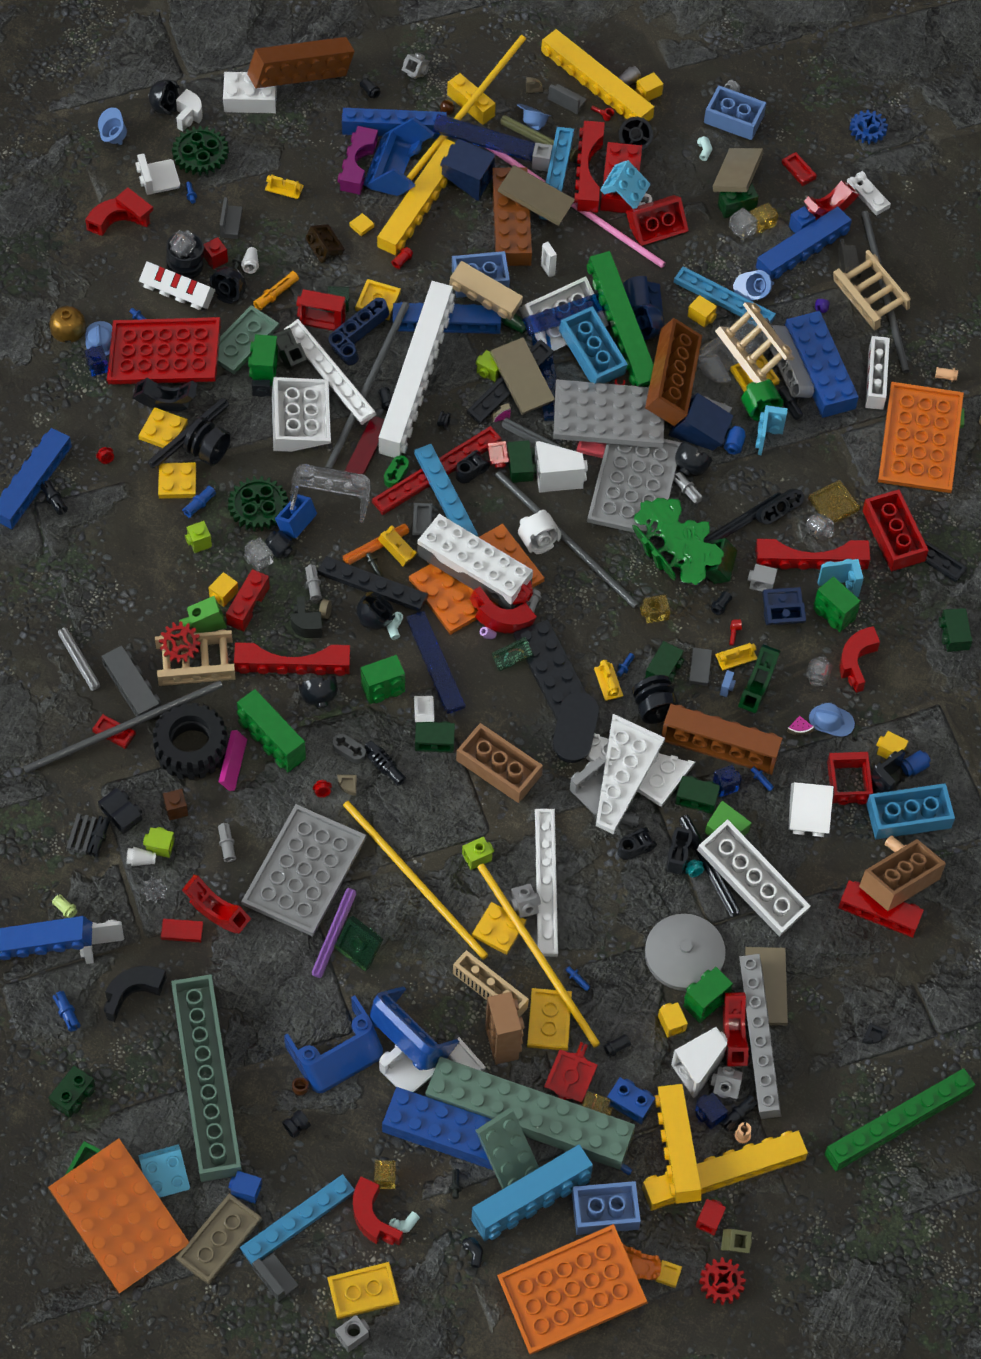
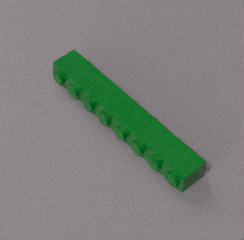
[586,251,654,387]
[824,1068,976,1172]

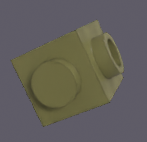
[721,1229,752,1253]

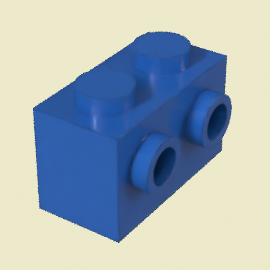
[275,494,317,539]
[606,1077,655,1125]

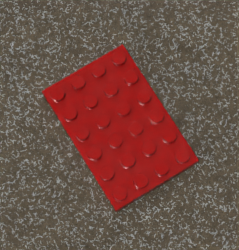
[107,317,221,384]

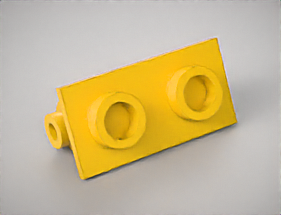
[265,174,304,199]
[715,643,757,671]
[594,660,623,701]

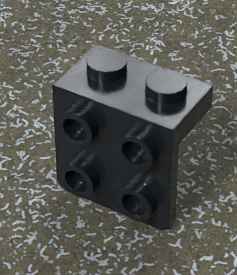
[871,749,905,794]

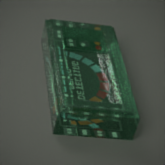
[492,637,534,671]

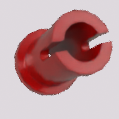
[391,247,413,269]

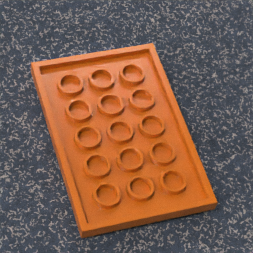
[878,382,964,493]
[409,524,544,635]
[48,1138,189,1293]
[497,1224,648,1355]

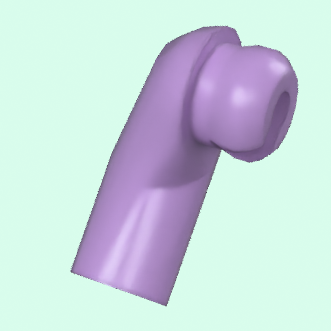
[480,627,497,639]

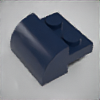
[623,276,663,314]
[763,587,806,625]

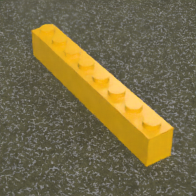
[541,29,655,121]
[377,138,455,256]
[642,1130,808,1211]

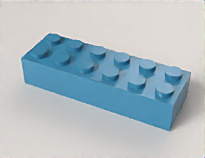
[471,1144,593,1241]

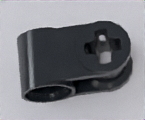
[456,450,491,484]
[618,827,657,860]

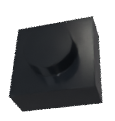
[252,380,271,397]

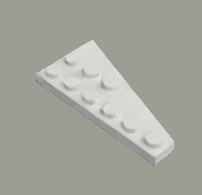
[596,714,665,834]
[586,733,695,807]

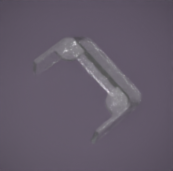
[697,318,775,384]
[290,464,370,523]

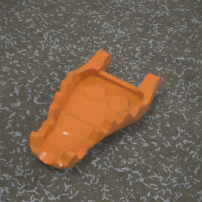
[622,1243,661,1280]

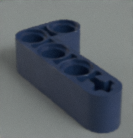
[329,298,390,365]

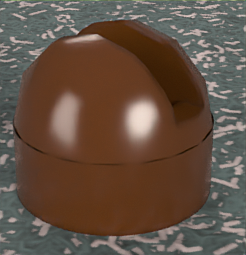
[440,100,454,115]
[292,1077,309,1096]

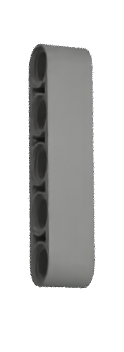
[764,325,814,398]

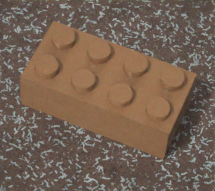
[456,723,543,803]
[859,839,946,911]
[485,992,524,1065]

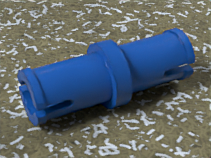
[182,486,216,518]
[53,991,81,1032]

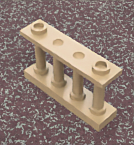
[833,250,911,331]
[715,302,795,383]
[155,630,236,686]

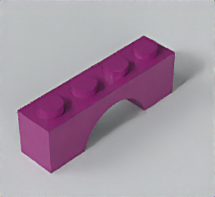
[338,126,378,195]

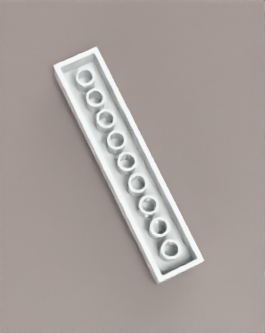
[379,281,455,458]

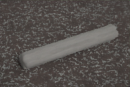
[58,627,100,691]

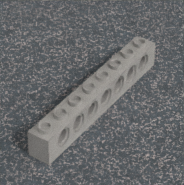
[739,954,782,1119]

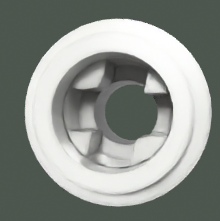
[241,247,259,274]
[126,847,156,866]

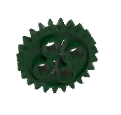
[172,126,229,176]
[228,476,288,532]

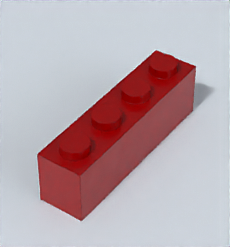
[838,880,924,938]

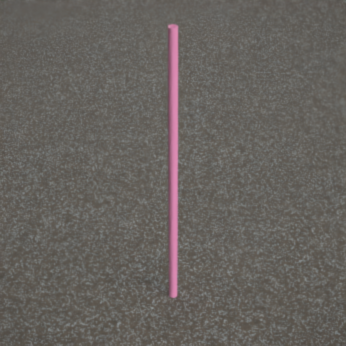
[485,142,666,268]

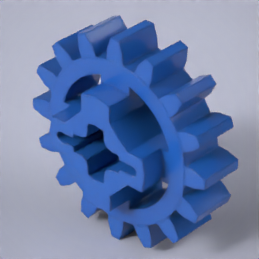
[850,110,888,144]

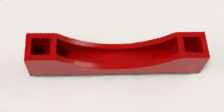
[574,121,605,212]
[755,539,870,570]
[234,643,350,676]

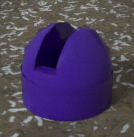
[815,299,830,313]

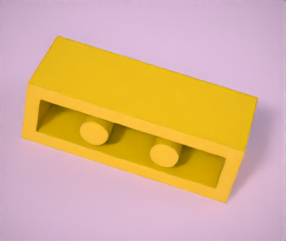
[447,73,496,125]

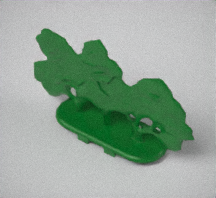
[632,498,724,585]

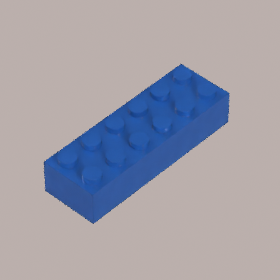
[785,311,859,418]
[382,1087,493,1170]

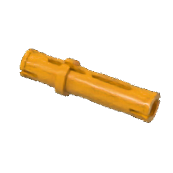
[253,271,299,311]

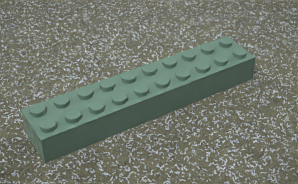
[171,974,242,1182]
[425,1057,635,1170]

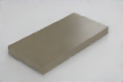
[712,148,764,192]
[498,165,575,226]
[490,337,555,415]
[745,947,788,1026]
[176,1193,262,1285]

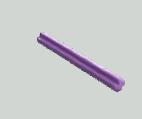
[312,888,356,978]

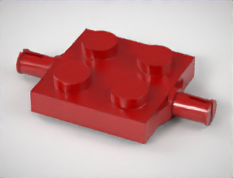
[544,1042,598,1103]

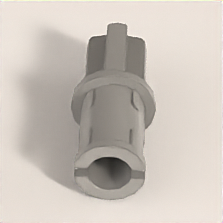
[673,472,703,504]
[305,564,322,601]
[218,823,236,862]

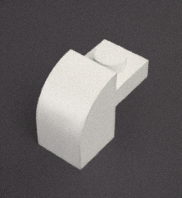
[176,89,203,131]

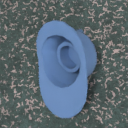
[517,104,552,131]
[98,107,127,145]
[733,270,774,301]
[85,321,112,358]
[809,703,855,737]

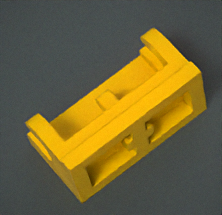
[378,525,417,566]

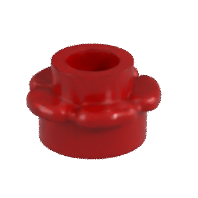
[96,447,114,464]
[313,780,332,798]

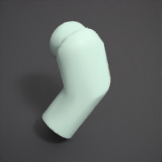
[697,136,713,161]
[386,612,403,640]
[389,1211,420,1233]

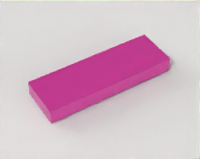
[219,730,247,791]

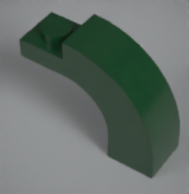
[738,644,781,713]

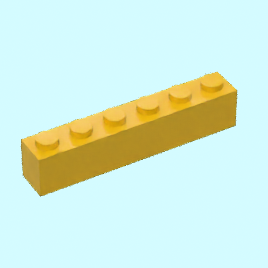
[654,1084,701,1204]

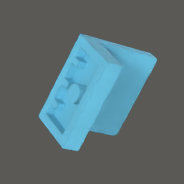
[600,160,650,209]
[755,405,788,455]
[818,559,864,597]
[138,1144,190,1198]

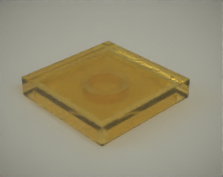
[808,480,860,526]

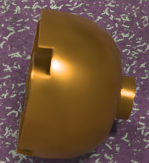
[49,306,86,342]

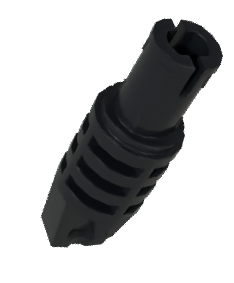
[365,741,406,786]

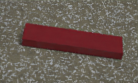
[344,416,385,482]

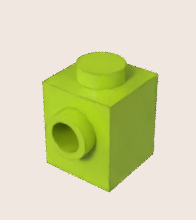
[476,350,501,382]
[185,521,212,553]
[143,827,175,858]
[462,836,494,870]

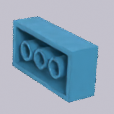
[559,306,628,384]
[866,783,955,840]

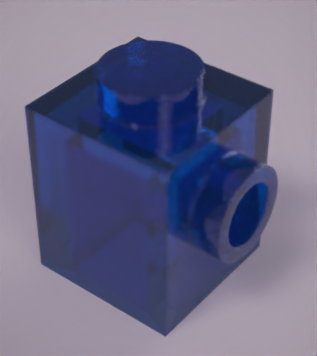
[84,345,108,377]
[713,765,741,797]
[695,1092,728,1130]

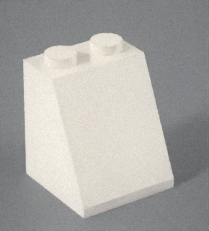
[534,441,588,493]
[788,782,834,837]
[671,1027,728,1098]

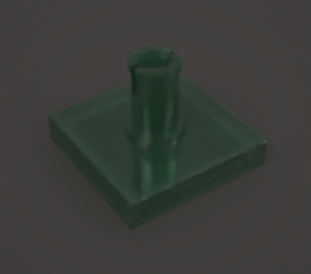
[334,916,384,971]

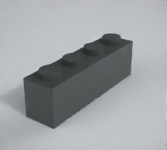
[101,645,161,717]

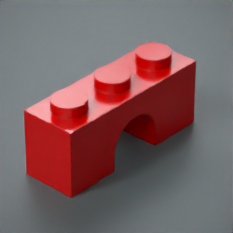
[226,569,270,632]

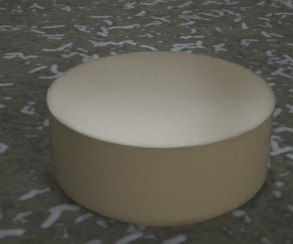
[319,599,332,619]

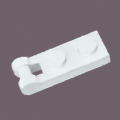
[847,171,891,216]

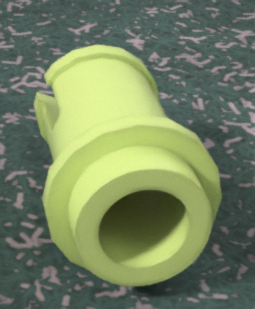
[52,894,77,918]

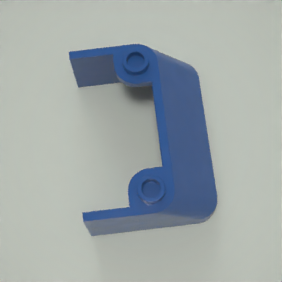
[364,117,435,196]
[369,986,460,1070]
[284,995,383,1093]

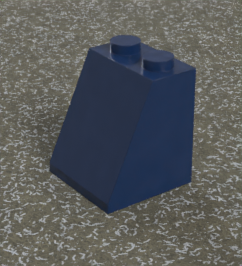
[440,139,496,201]
[668,393,734,451]

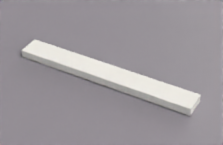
[284,319,377,425]
[535,809,558,957]

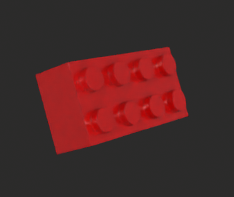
[600,142,642,213]
[863,489,928,572]

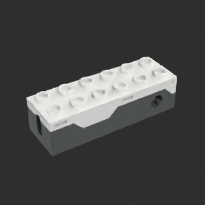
[417,514,533,609]

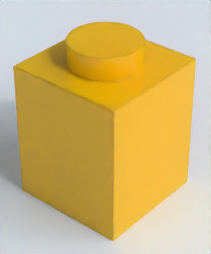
[635,72,663,101]
[687,295,717,328]
[208,572,239,607]
[876,731,909,760]
[658,1002,688,1038]

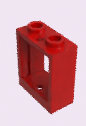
[296,289,346,331]
[827,752,873,805]

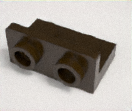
[305,224,345,263]

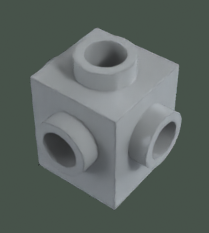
[401,52,430,79]
[511,884,541,918]
[711,1067,743,1099]

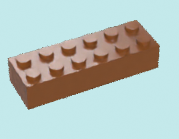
[247,37,355,89]
[492,167,532,266]
[645,318,702,426]
[662,704,782,775]

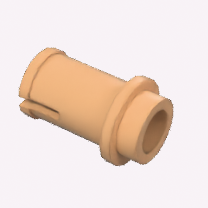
[935,367,958,382]
[884,835,906,852]
[735,1122,751,1144]

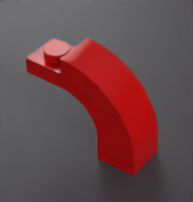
[804,180,860,220]
[85,198,150,236]
[469,586,537,633]
[839,626,880,693]
[182,875,251,934]
[723,992,749,1066]
[353,1177,403,1246]

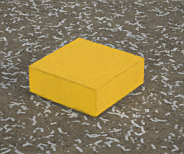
[349,213,374,237]
[656,1260,682,1288]

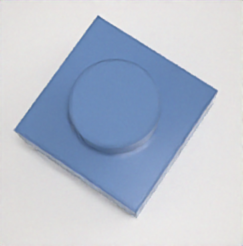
[720,670,736,697]

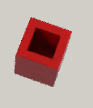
[204,237,228,269]
[696,1199,726,1236]

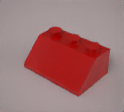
[626,195,689,246]

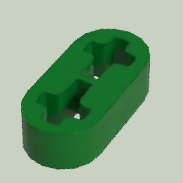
[384,455,409,488]

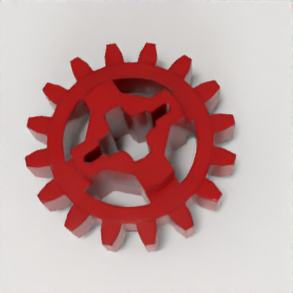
[159,621,201,664]
[699,1257,746,1305]

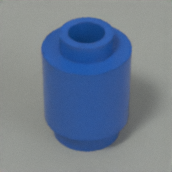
[724,426,746,454]
[901,750,931,777]

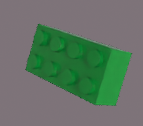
[237,689,306,772]

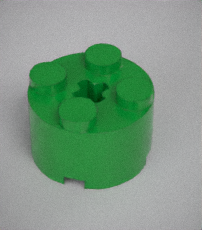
[741,379,783,421]

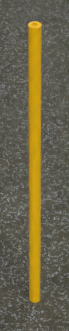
[407,35,526,181]
[343,801,488,960]
[477,863,600,1048]

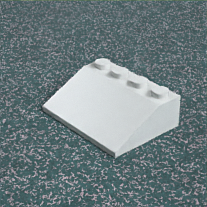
[519,276,609,351]
[272,377,331,452]

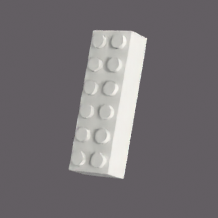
[697,819,810,937]

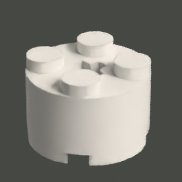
[518,510,562,554]

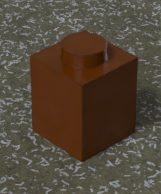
[163,789,188,821]

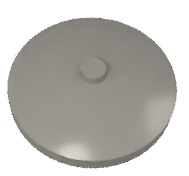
[645,914,725,991]

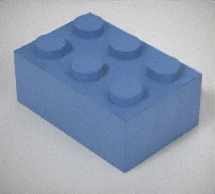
[704,85,766,140]
[452,251,510,298]
[572,1181,641,1235]

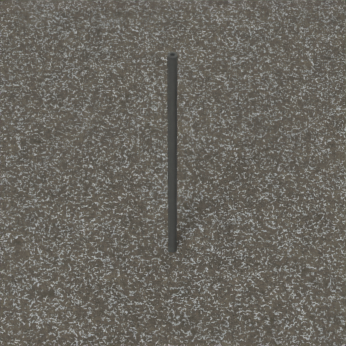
[861,211,910,374]
[325,302,410,471]
[495,471,639,609]
[23,681,223,773]

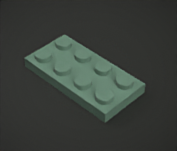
[217,305,279,374]
[475,1108,539,1189]

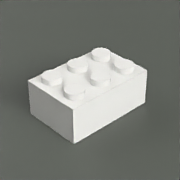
[223,72,277,113]

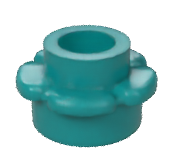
[685,860,704,878]

